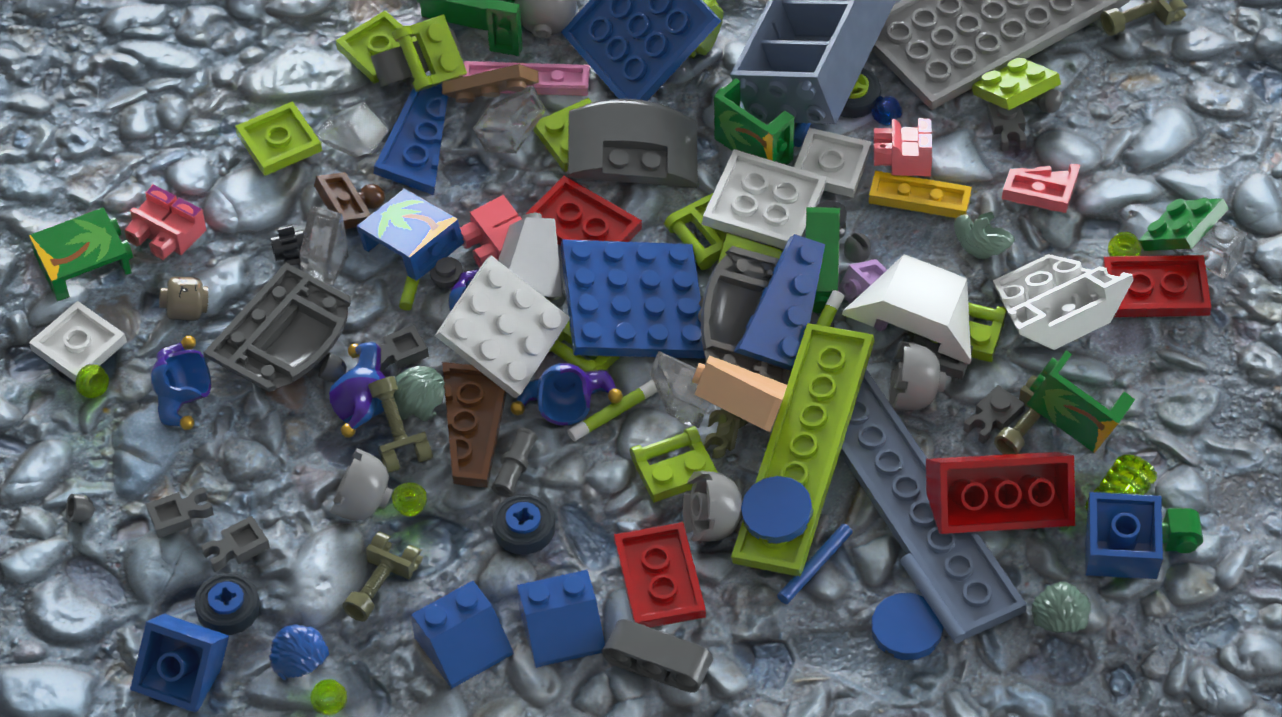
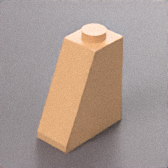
[692,355,787,432]

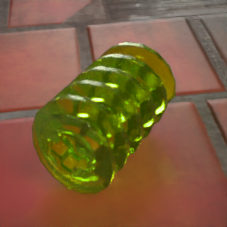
[1086,454,1158,511]

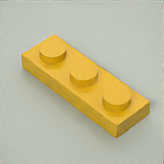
[868,171,972,218]

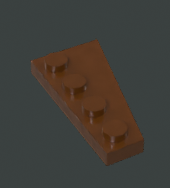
[442,362,507,488]

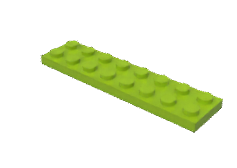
[731,323,875,576]

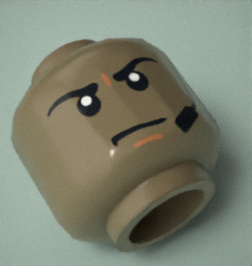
[159,277,208,321]

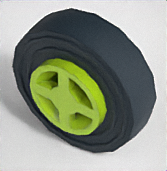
[840,68,881,118]

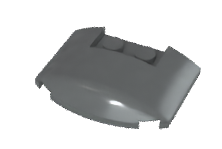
[568,99,698,188]
[701,246,791,385]
[203,263,351,392]

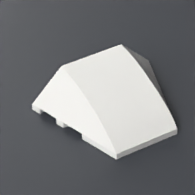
[842,254,971,364]
[993,254,1133,350]

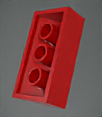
[926,452,1076,534]

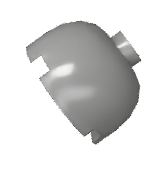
[514,0,577,38]
[889,341,946,411]
[329,448,393,521]
[683,471,743,542]

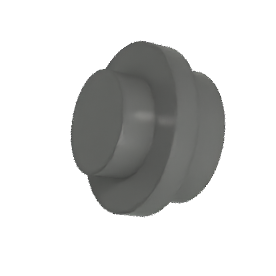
[429,257,463,288]

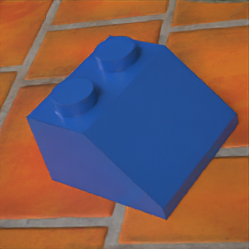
[1085,492,1163,579]
[517,569,605,668]
[411,580,513,689]
[130,614,229,713]

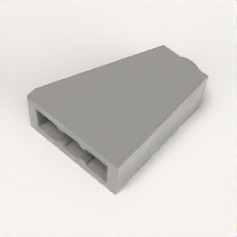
[498,213,562,302]

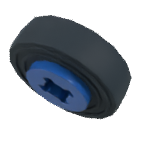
[492,494,555,554]
[194,573,260,635]

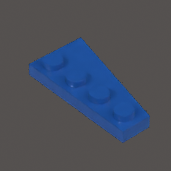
[373,84,448,195]
[734,234,825,371]

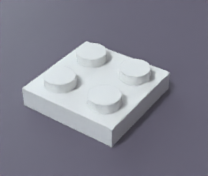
[794,128,872,198]
[29,301,127,384]

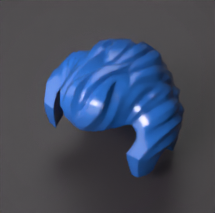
[269,624,329,681]

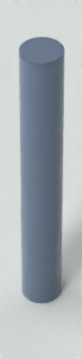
[900,553,967,644]

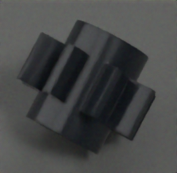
[270,225,308,265]

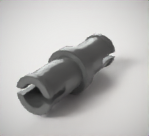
[492,428,538,497]

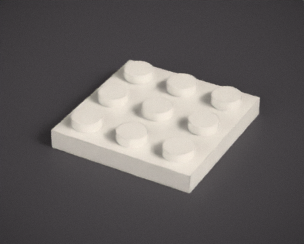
[702,149,827,249]
[435,255,570,398]

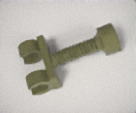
[1101,0,1188,36]
[994,375,1041,455]
[368,376,433,473]
[704,408,750,459]
[342,531,423,622]

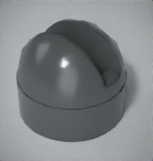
[1036,89,1064,113]
[844,233,871,262]
[318,353,347,382]
[66,494,94,523]

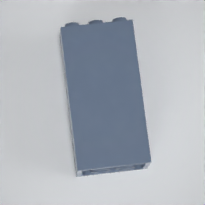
[730,0,896,124]

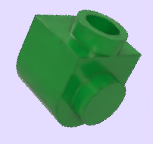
[1162,508,1203,554]

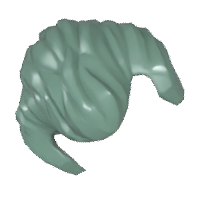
[954,211,1015,259]
[393,366,445,422]
[1031,582,1091,633]

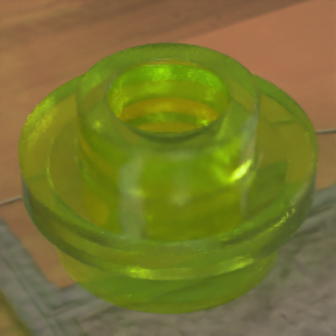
[1108,232,1142,256]
[76,364,109,398]
[392,482,427,516]
[310,679,347,715]

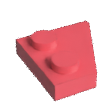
[1002,164,1080,213]

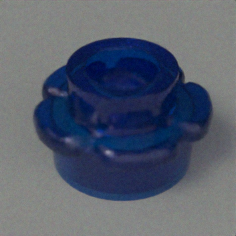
[871,96,903,125]

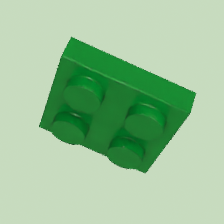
[1138,197,1229,251]

